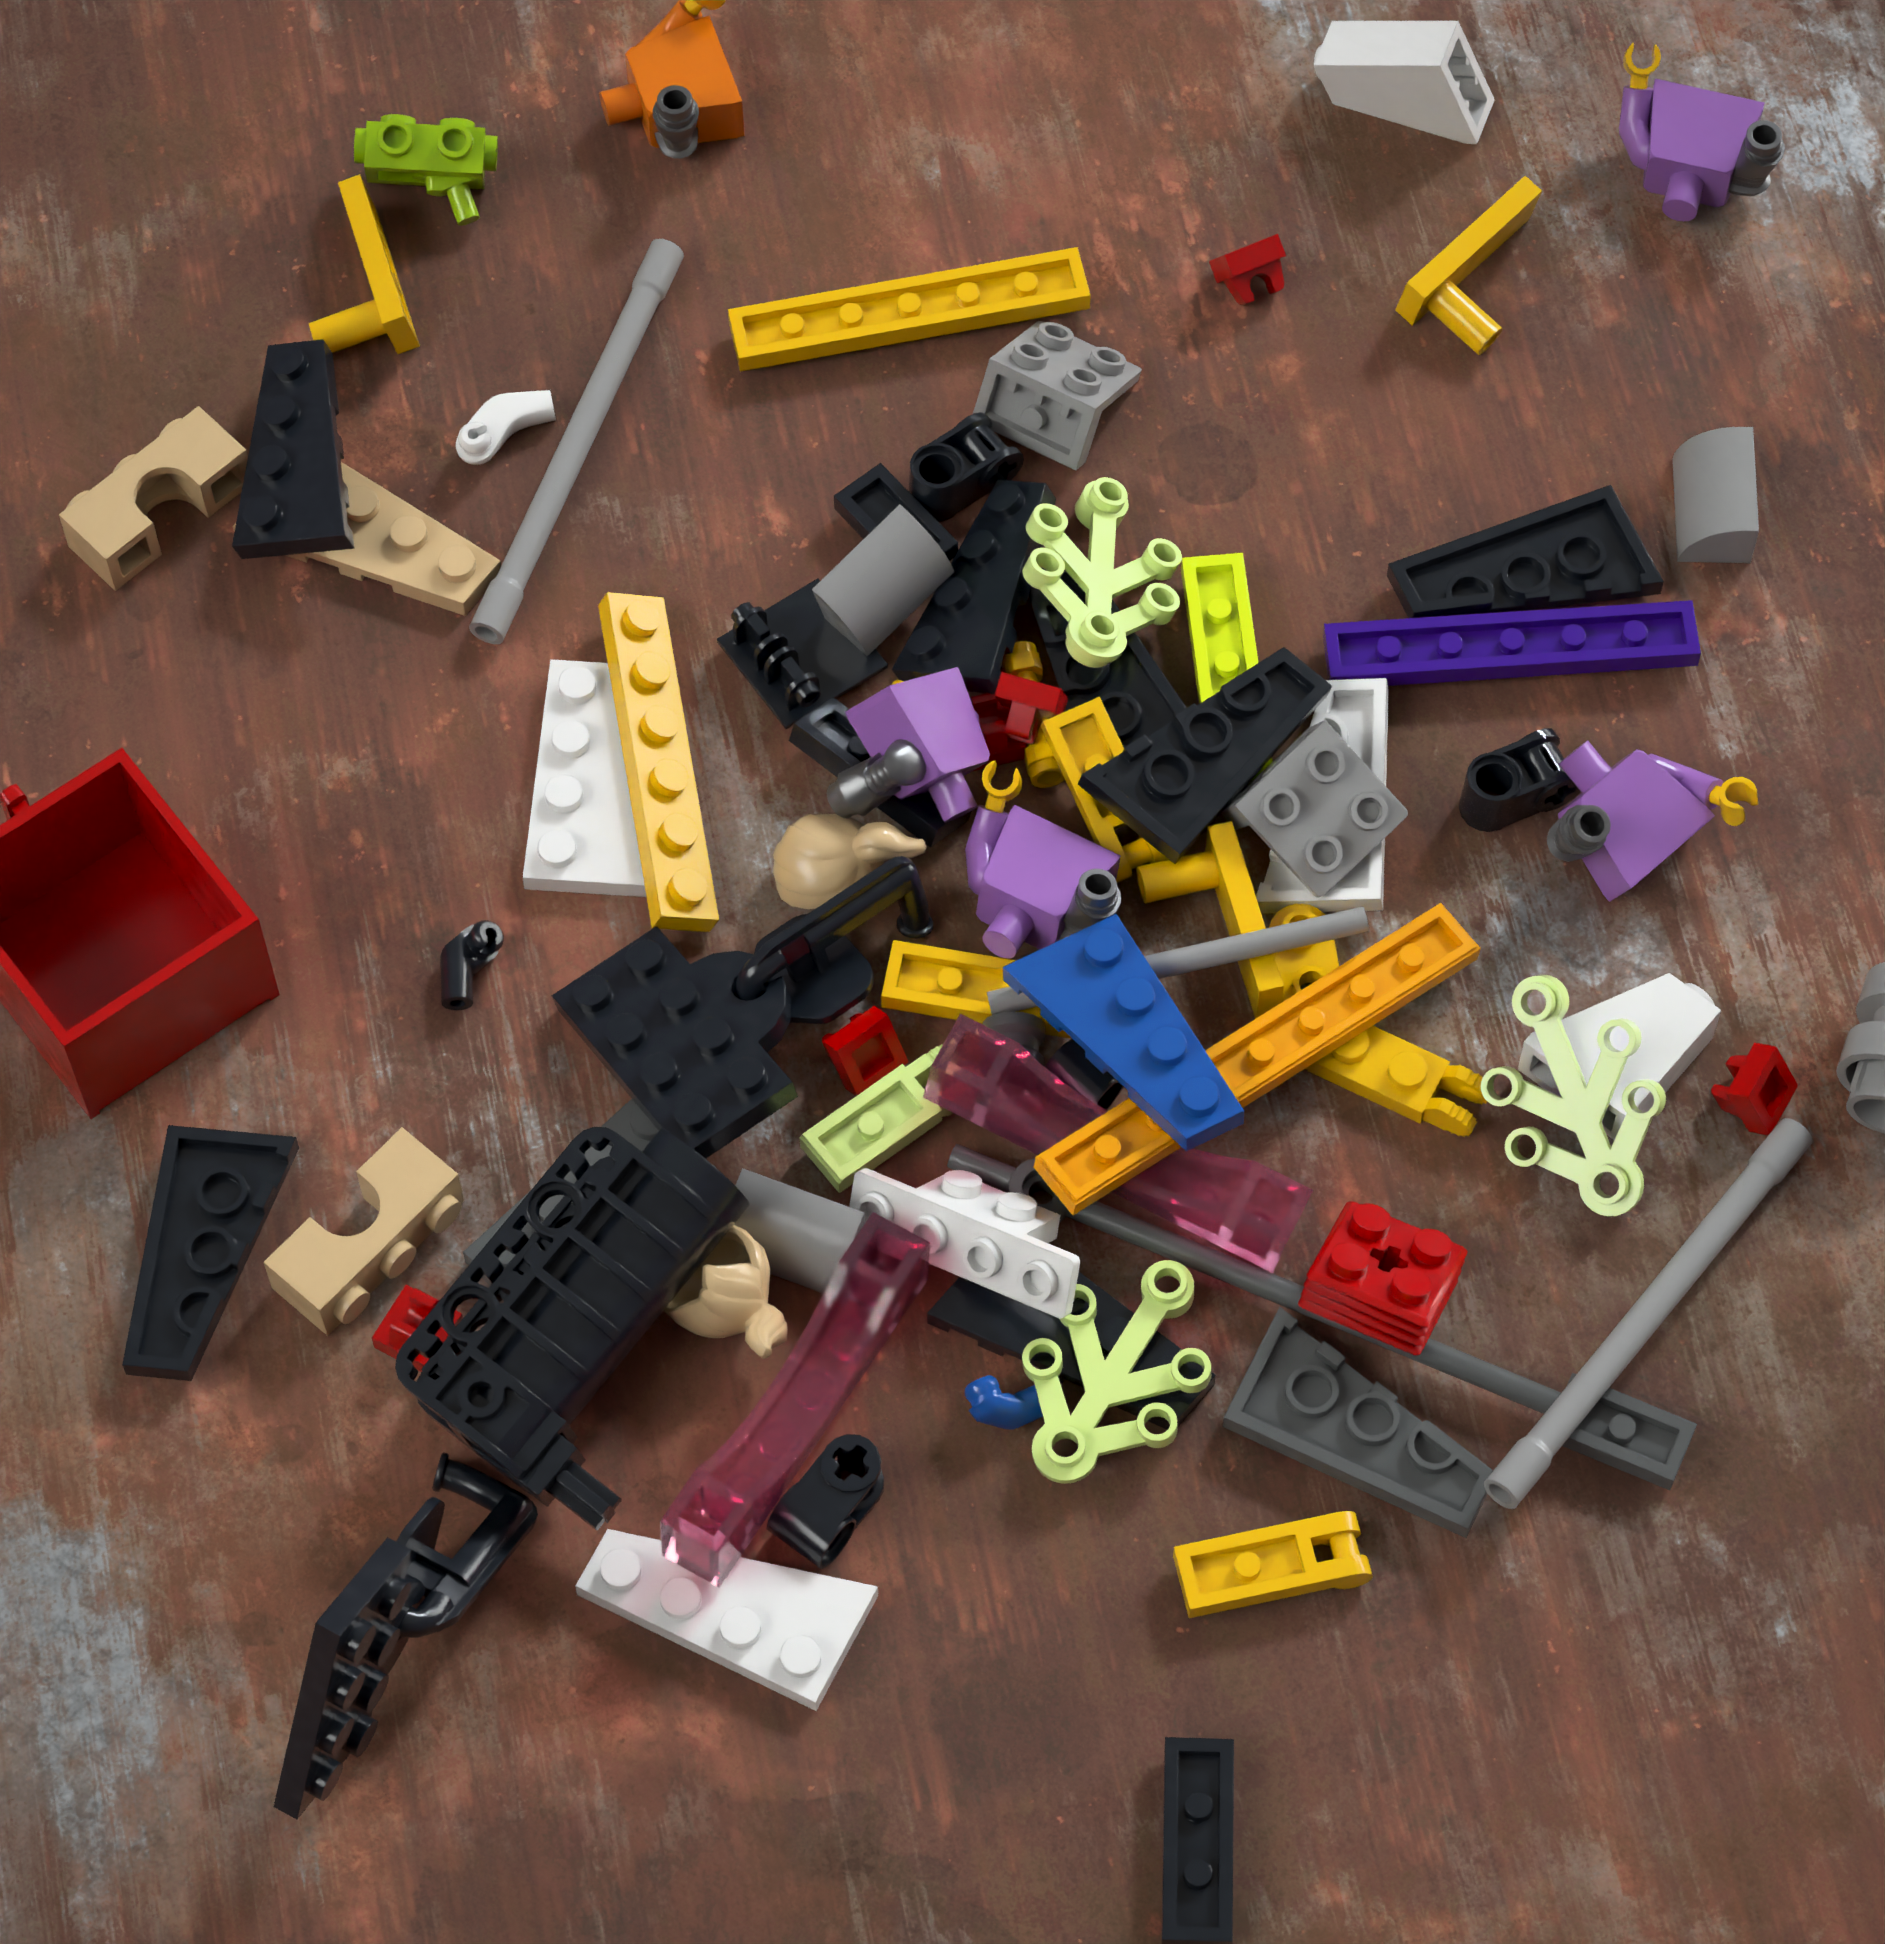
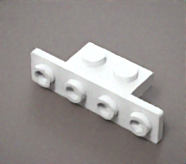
[849,1168,1080,1319]

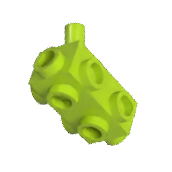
[354,114,498,226]

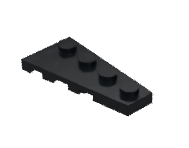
[232,339,355,559]
[892,480,1056,694]
[1387,485,1664,618]
[1029,567,1186,747]
[1078,647,1332,864]
[122,1125,299,1381]
[927,1272,1216,1430]

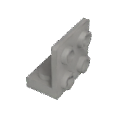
[973,321,1142,471]
[1221,720,1408,897]

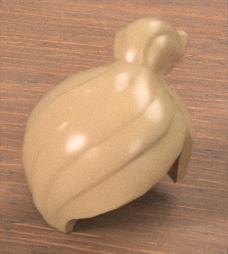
[773,813,926,909]
[664,1225,788,1359]

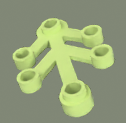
[1022,477,1182,668]
[1481,975,1666,1216]
[1022,1260,1211,1484]

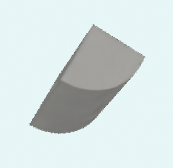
[1672,427,1759,563]
[812,504,954,656]
[734,1168,866,1300]

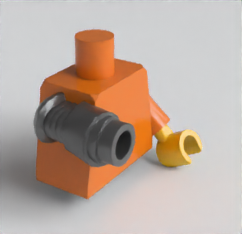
[599,0,745,159]

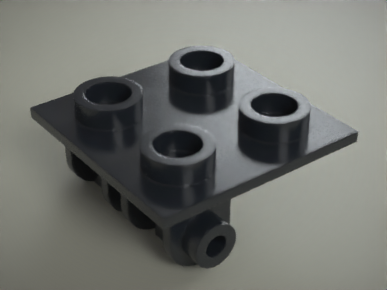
[717,578,888,729]

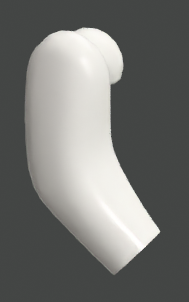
[456,390,556,465]

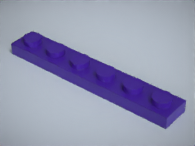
[1323,600,1701,686]

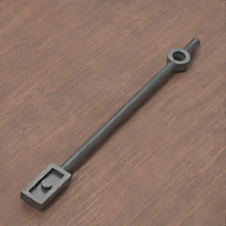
[947,1144,1697,1490]

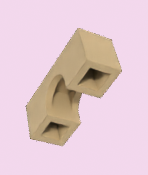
[59,406,248,591]
[264,1127,464,1336]

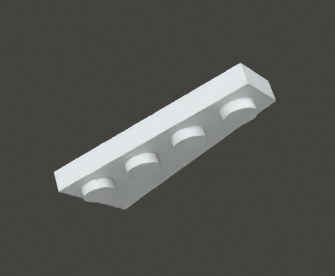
[523,659,646,897]
[1256,678,1389,913]
[575,1529,878,1711]

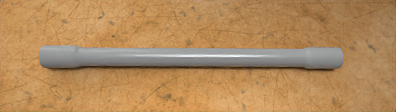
[469,239,684,644]
[1484,1118,1812,1509]

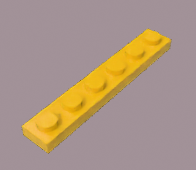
[728,247,1091,372]
[598,592,719,932]

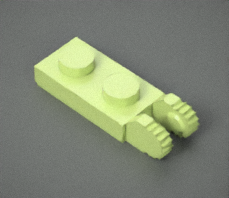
[799,1044,980,1193]

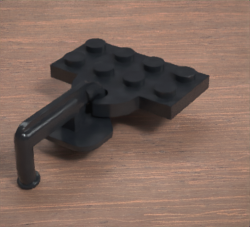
[551,856,934,1159]
[273,1452,538,1820]

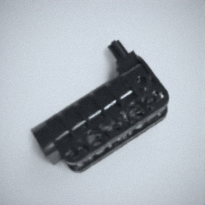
[395,1127,750,1530]

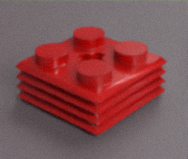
[1298,1201,1468,1355]

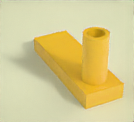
[309,174,420,354]
[1395,176,1542,355]
[1136,821,1284,1019]

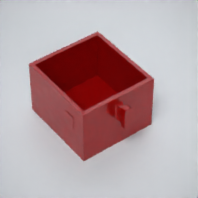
[0,747,280,1119]

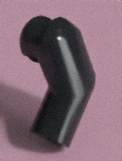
[440,920,504,1011]

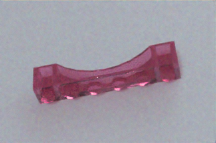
[923,1014,1313,1273]
[660,1212,930,1588]

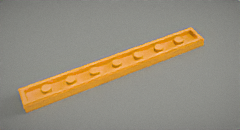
[1033,903,1481,1216]

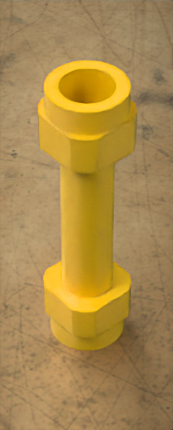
[1002,641,1065,788]

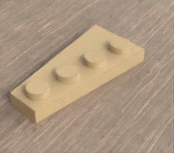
[233,462,501,616]

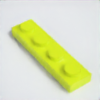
[1181,553,1273,780]

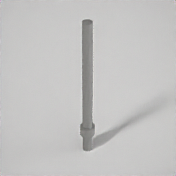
[987,907,1369,1015]

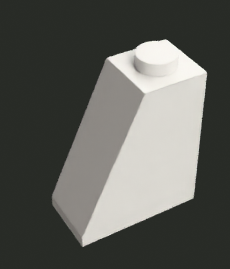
[1314,21,1495,144]
[1518,973,1721,1140]

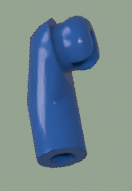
[964,1375,1043,1430]

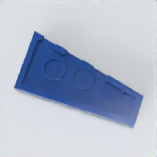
[1003,914,1244,1151]

